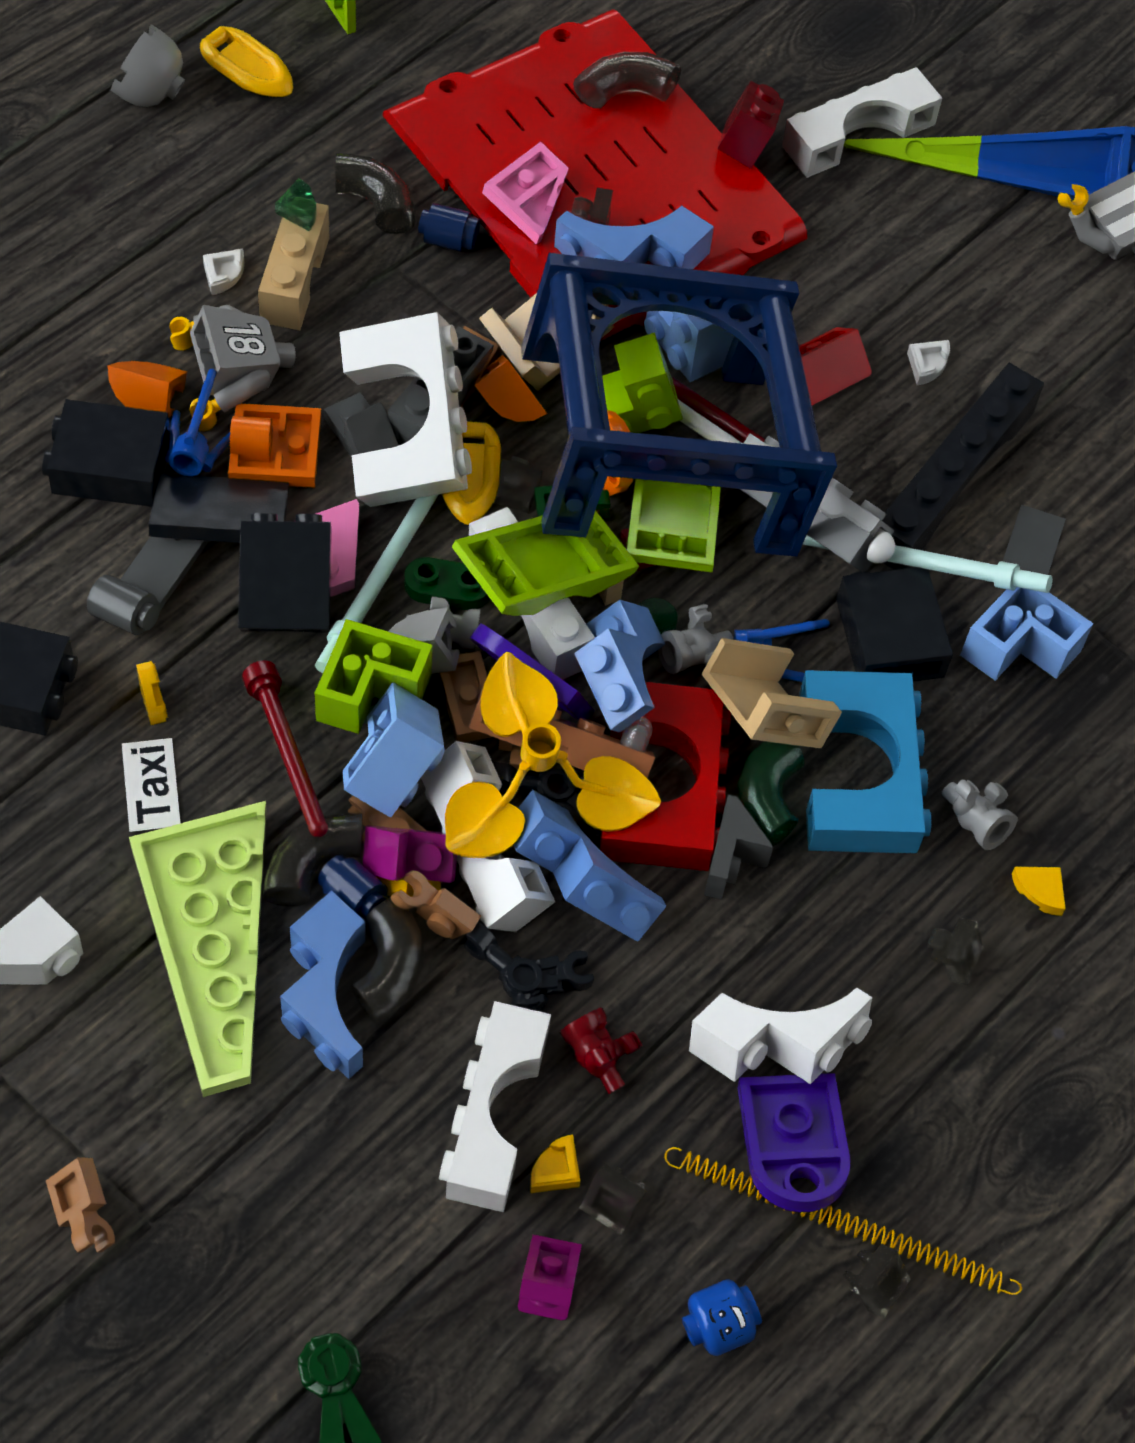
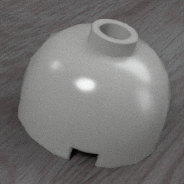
[110,25,185,108]

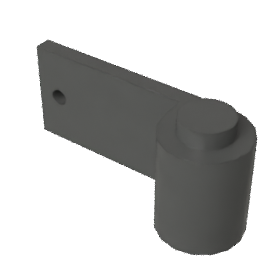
[87,537,209,635]

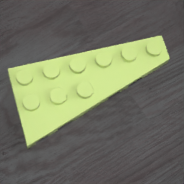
[129,801,266,1097]

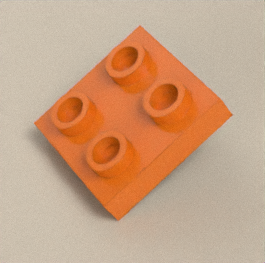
[228,403,322,488]

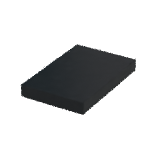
[149,473,289,543]

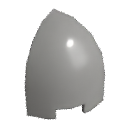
[388,607,459,674]

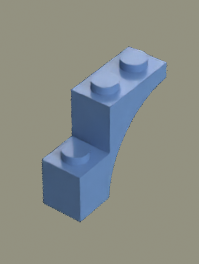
[554,206,714,269]
[574,599,665,732]
[514,789,666,942]
[280,891,365,1079]

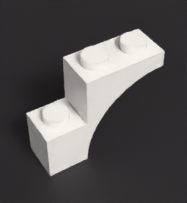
[689,988,872,1084]

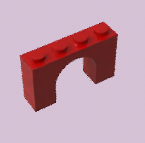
[599,682,731,871]

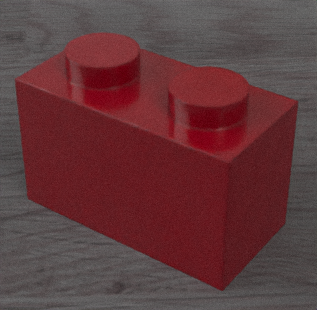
[717,81,784,168]

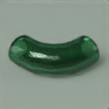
[737,741,805,847]

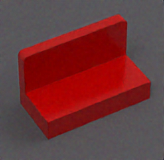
[799,327,872,405]

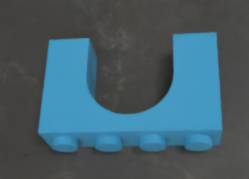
[799,670,931,853]

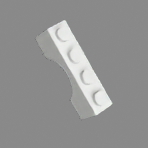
[782,67,942,178]
[469,507,595,680]
[421,741,555,932]
[439,1001,551,1212]

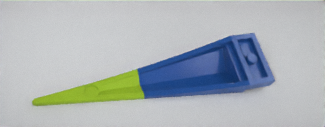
[844,126,1135,200]

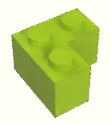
[602,332,683,433]
[314,619,433,734]

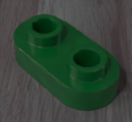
[404,557,490,610]

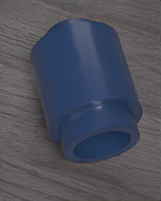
[418,203,480,252]
[318,855,388,921]

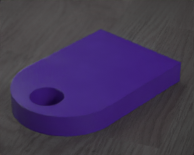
[470,623,595,721]
[737,1073,850,1212]

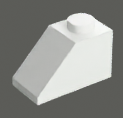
[0,896,84,985]

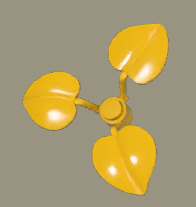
[445,652,661,858]

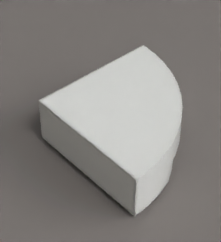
[203,248,244,296]
[907,340,950,385]

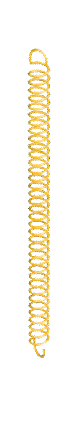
[664,1147,1022,1295]

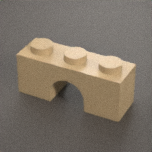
[258,198,329,330]

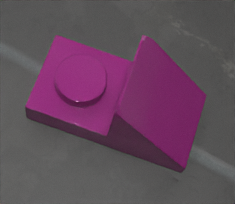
[363,825,457,883]
[518,1234,582,1320]

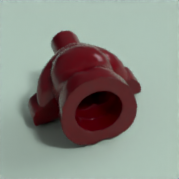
[559,1007,643,1094]

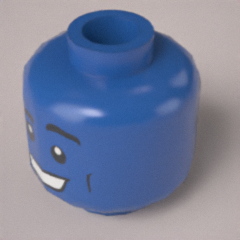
[682,1279,762,1356]

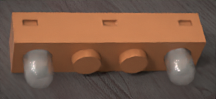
[469,689,655,778]

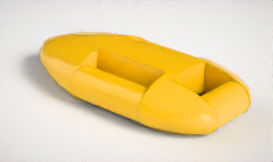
[199,26,293,97]
[442,421,501,525]

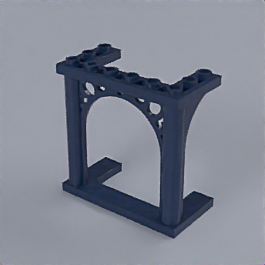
[521,253,837,557]

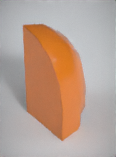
[475,355,547,422]
[107,361,187,418]

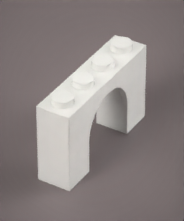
[339,312,472,507]

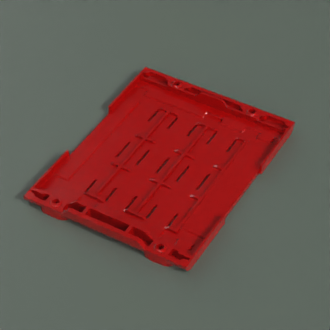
[383,9,807,341]

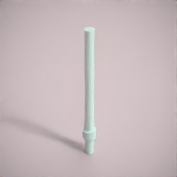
[315,494,439,673]
[803,535,1053,593]

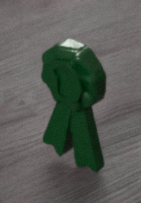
[298,1333,381,1443]

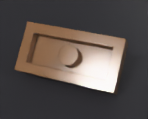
[438,651,492,742]

